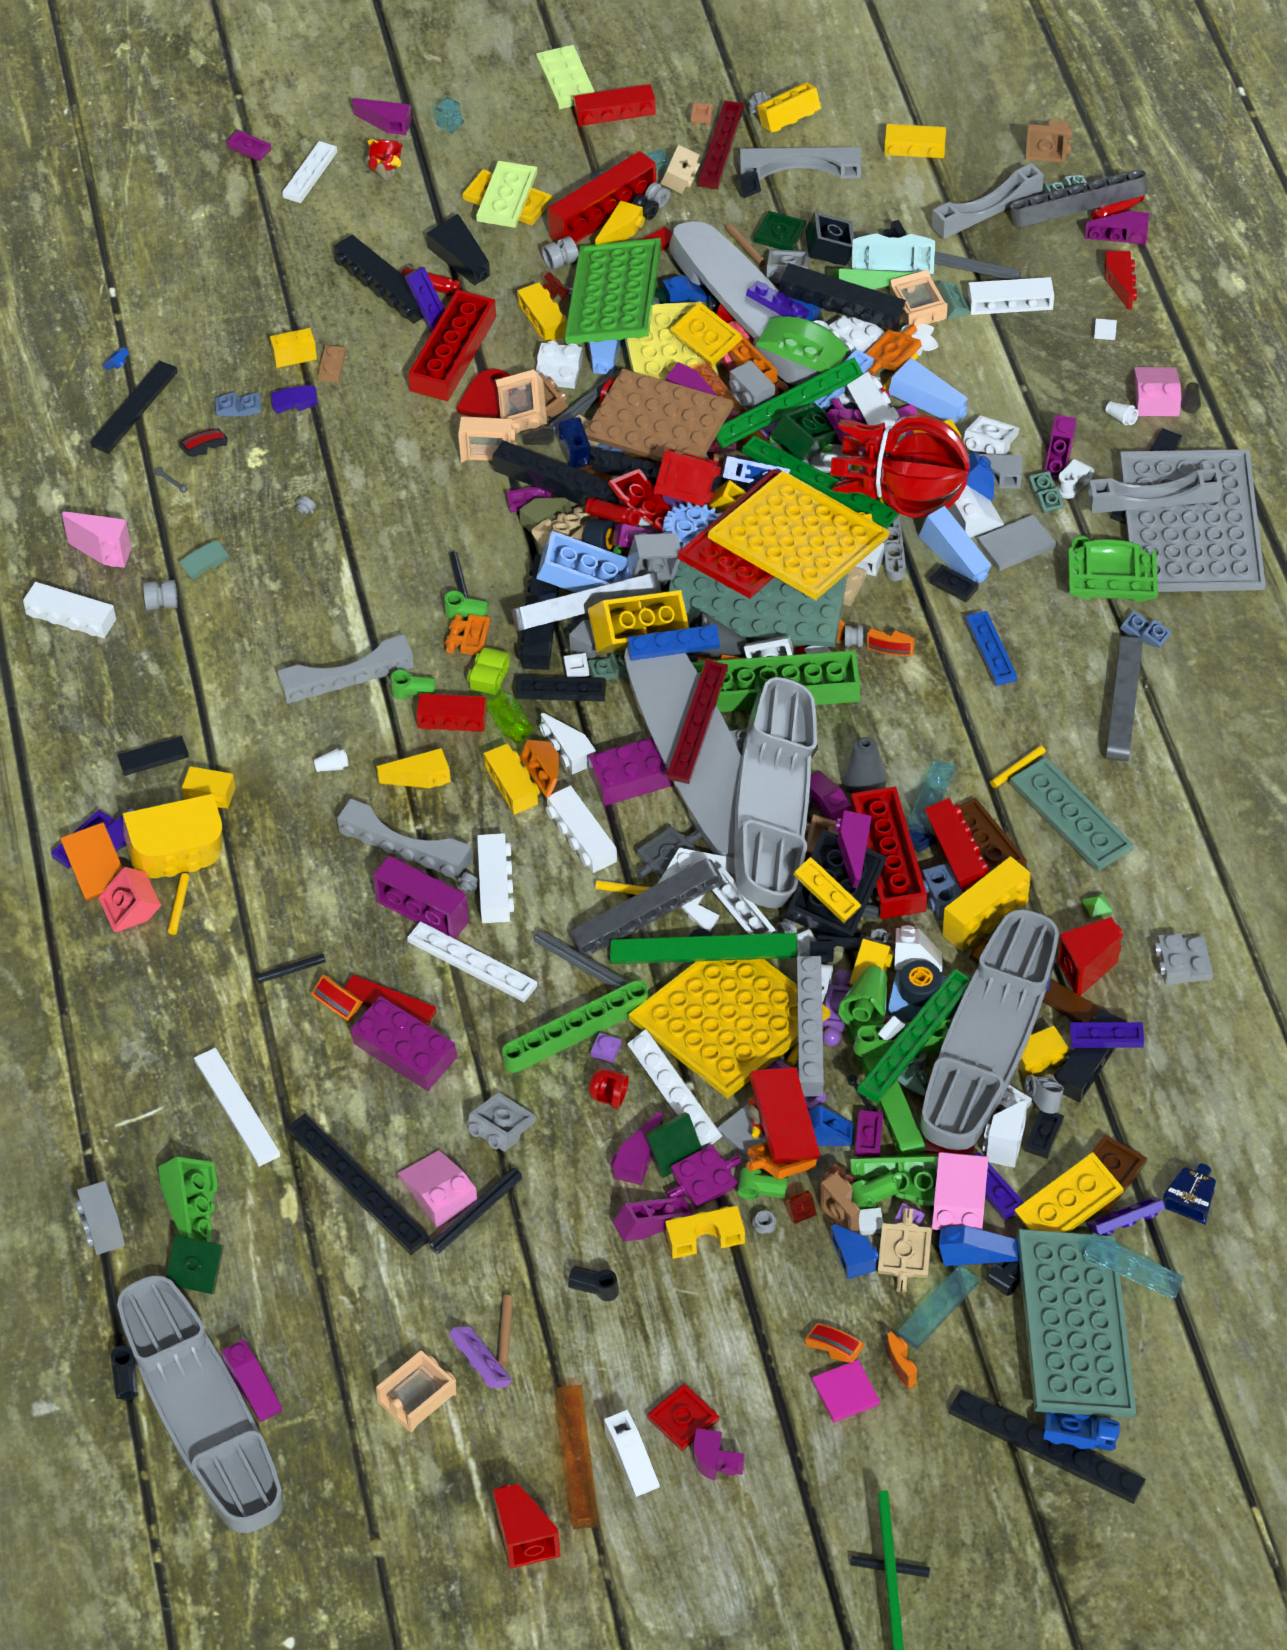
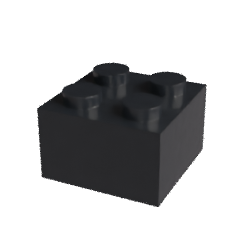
[805,212,854,266]

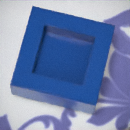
[102,347,129,371]

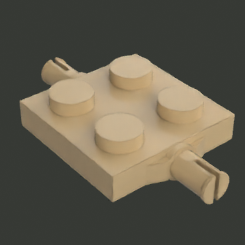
[878,1208,932,1293]

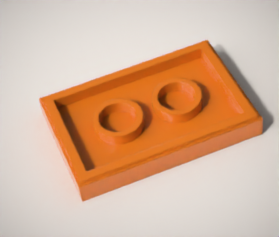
[60,822,123,901]

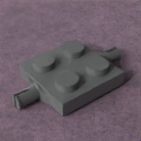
[636,826,702,879]

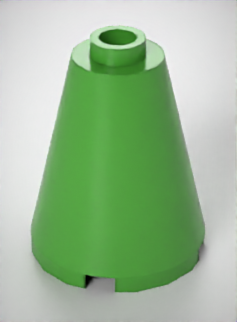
[839,966,887,1028]

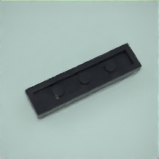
[516,676,606,702]

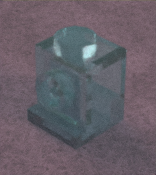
[435,97,464,133]

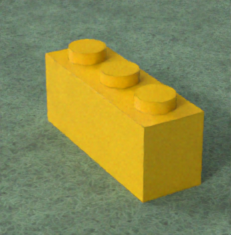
[757,82,821,132]
[885,124,946,158]
[517,282,568,343]
[483,743,540,814]

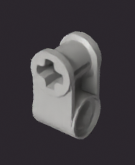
[1025,1074,1064,1113]

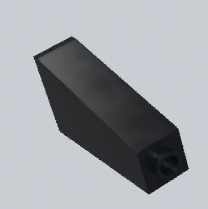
[426,214,490,286]

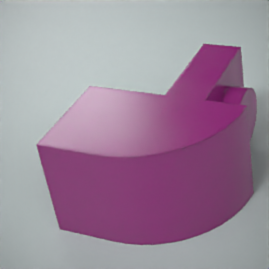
[694,1428,744,1480]

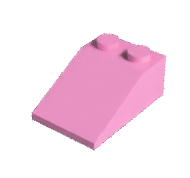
[1134,367,1181,416]
[62,511,131,568]
[398,1150,477,1228]
[932,1152,988,1230]

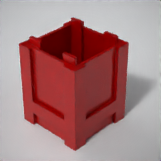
[654,448,721,506]

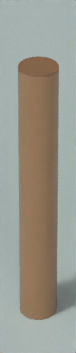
[726,223,765,266]
[498,1295,513,1366]

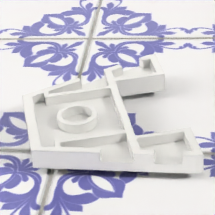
[659,848,736,933]

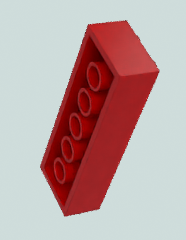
[548,151,656,244]
[408,289,496,402]
[851,786,927,919]

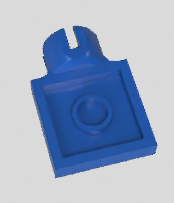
[1043,1412,1120,1451]

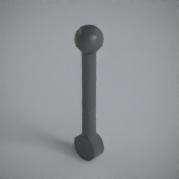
[155,467,188,493]

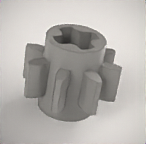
[749,92,772,117]
[865,928,894,949]

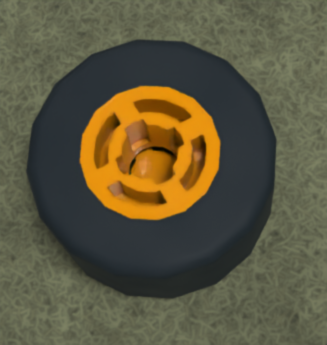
[583,518,616,553]
[899,960,942,1007]

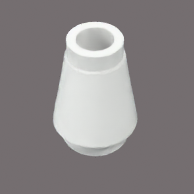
[1106,401,1139,425]
[314,748,349,772]

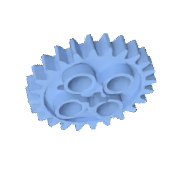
[662,502,723,549]

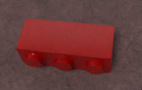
[416,694,487,732]

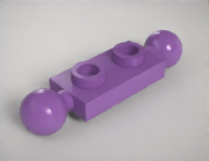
[822,970,851,1047]

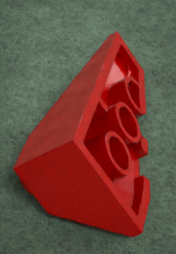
[608,469,672,533]

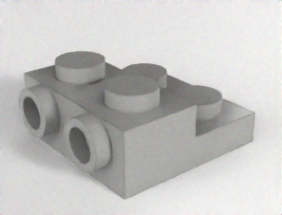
[767,249,810,283]
[1154,933,1213,984]
[466,1092,537,1152]

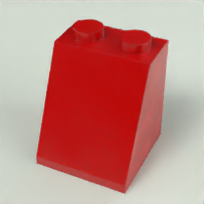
[1057,917,1123,996]
[493,1484,561,1569]

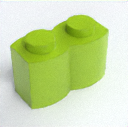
[467,647,510,695]

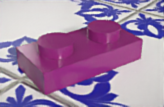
[227,130,271,161]
[506,487,552,513]
[855,1110,883,1157]

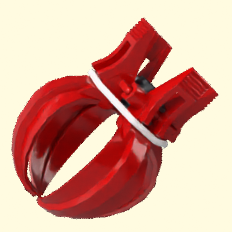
[830,414,970,518]

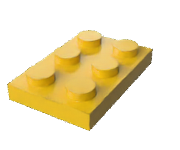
[670,302,743,366]

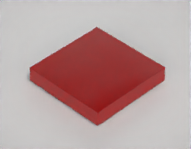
[647,1383,719,1451]

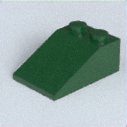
[771,403,838,461]

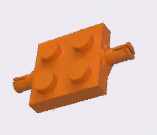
[865,324,922,376]
[746,1142,817,1179]

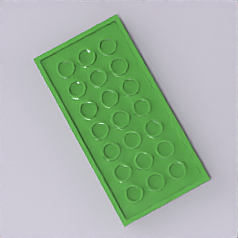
[565,238,662,344]

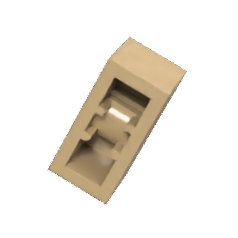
[660,145,700,194]

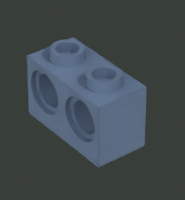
[922,863,963,919]

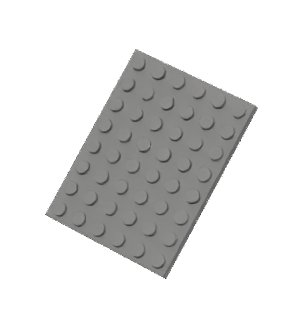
[1120,449,1266,592]

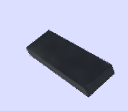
[117,736,189,776]

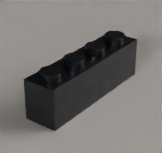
[1054,1009,1127,1103]

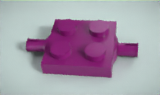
[826,398,868,452]
[666,1144,742,1209]

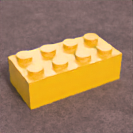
[942,856,1031,952]

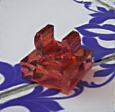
[542,271,569,300]
[786,1190,817,1224]

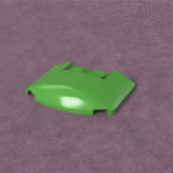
[756,316,848,373]
[1068,540,1158,603]

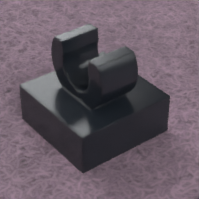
[737,171,761,198]
[883,220,907,238]
[809,941,834,965]

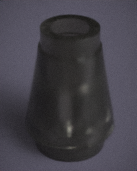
[1181,382,1201,414]
[522,424,555,445]

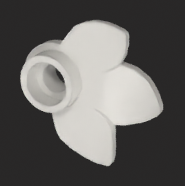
[900,324,938,356]

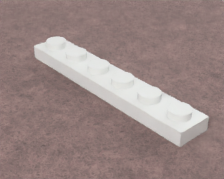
[627,1029,723,1149]

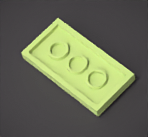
[536,45,595,109]
[476,161,537,228]

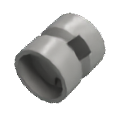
[542,236,579,271]
[144,580,178,611]

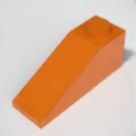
[729,334,778,385]
[520,740,559,798]

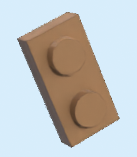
[318,345,346,383]

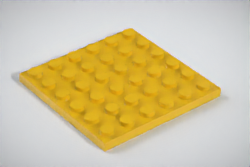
[708,471,890,600]
[628,934,831,1099]

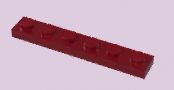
[699,100,744,190]
[667,660,728,784]

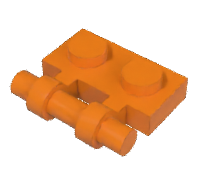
[445,615,491,655]

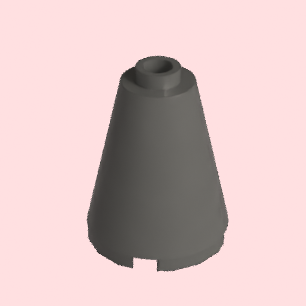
[688,612,747,658]
[842,737,887,794]

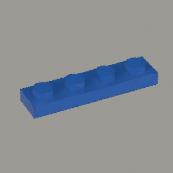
[966,611,1017,686]
[628,624,720,661]

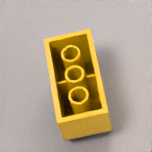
[587,590,689,654]
[123,794,222,878]

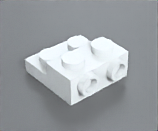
[829,316,885,355]
[536,341,583,389]
[963,415,1020,455]

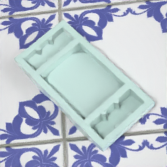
[852,233,935,274]

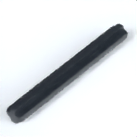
[429,1168,522,1254]

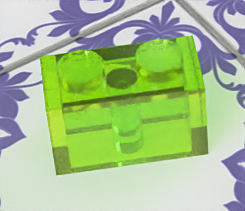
[486,690,535,744]

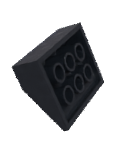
[784,829,887,938]

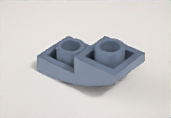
[216,392,261,416]
[1120,611,1172,648]

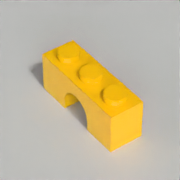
[665,1206,745,1259]

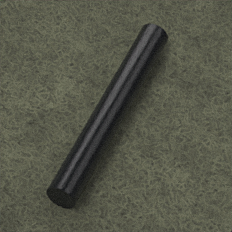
[449,551,469,598]
[256,954,326,984]
[851,1555,930,1578]

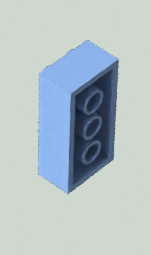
[536,531,630,593]

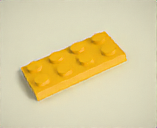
[463,169,552,226]
[1014,1152,1124,1233]

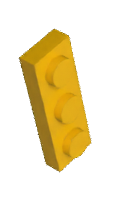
[793,857,861,923]

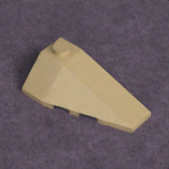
[532,506,603,548]

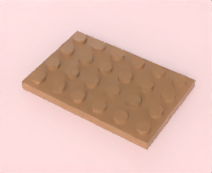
[583,369,734,462]

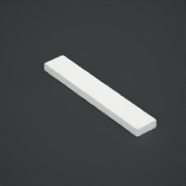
[407,921,537,1002]
[194,1048,280,1167]

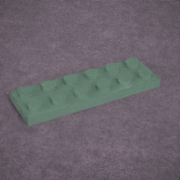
[1010,757,1134,872]

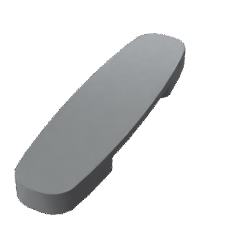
[669,221,822,386]
[624,632,741,858]
[734,677,817,908]
[920,910,1059,1151]
[117,1276,284,1533]

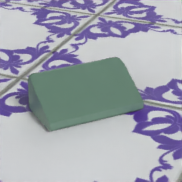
[936,281,971,319]

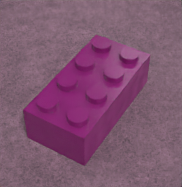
[588,737,674,806]
[373,856,469,939]
[350,996,457,1091]

